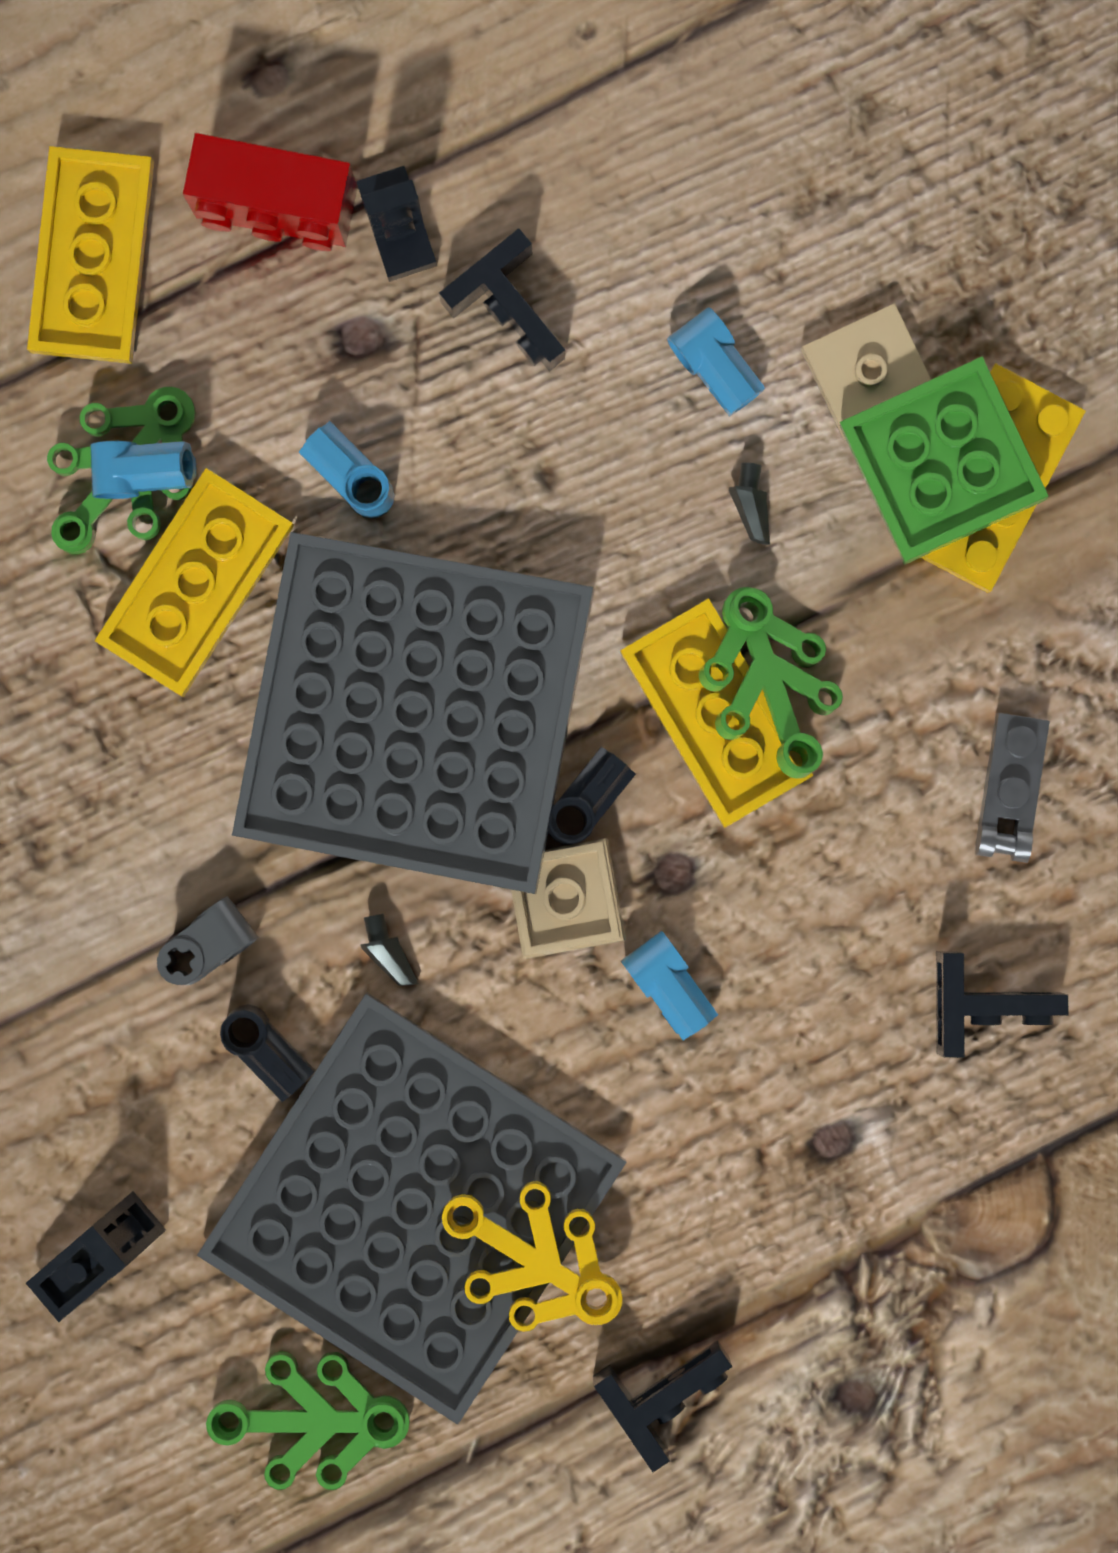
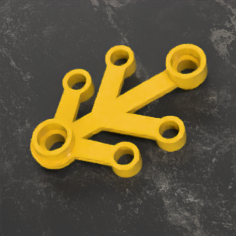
[442,1181,622,1332]

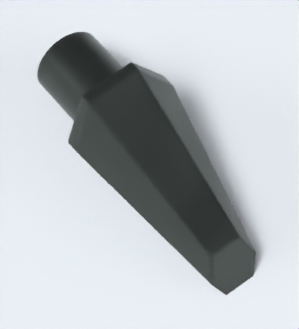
[729,463,770,545]
[360,913,419,986]

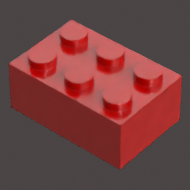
[183,133,358,251]

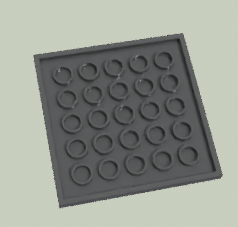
[232,532,595,894]
[197,993,627,1425]

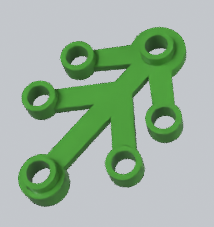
[47,387,196,554]
[699,587,843,778]
[206,1351,410,1490]

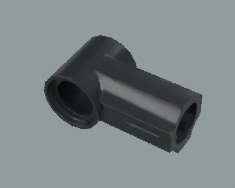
[548,746,636,845]
[220,1004,315,1103]

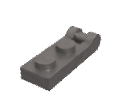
[975,713,1050,863]

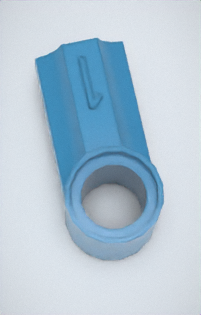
[667,307,765,417]
[299,421,395,519]
[90,441,196,499]
[621,931,718,1040]

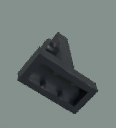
[356,165,437,282]
[439,228,566,372]
[936,951,1069,1058]
[26,1191,166,1322]
[593,1340,733,1473]

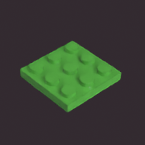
[840,357,1049,565]

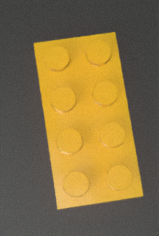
[27,146,154,364]
[921,363,1086,593]
[95,468,294,697]
[620,598,814,828]

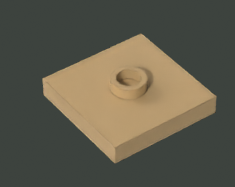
[801,303,931,441]
[511,838,626,959]

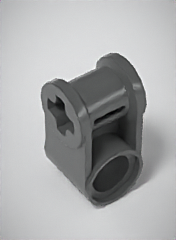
[157,896,259,985]

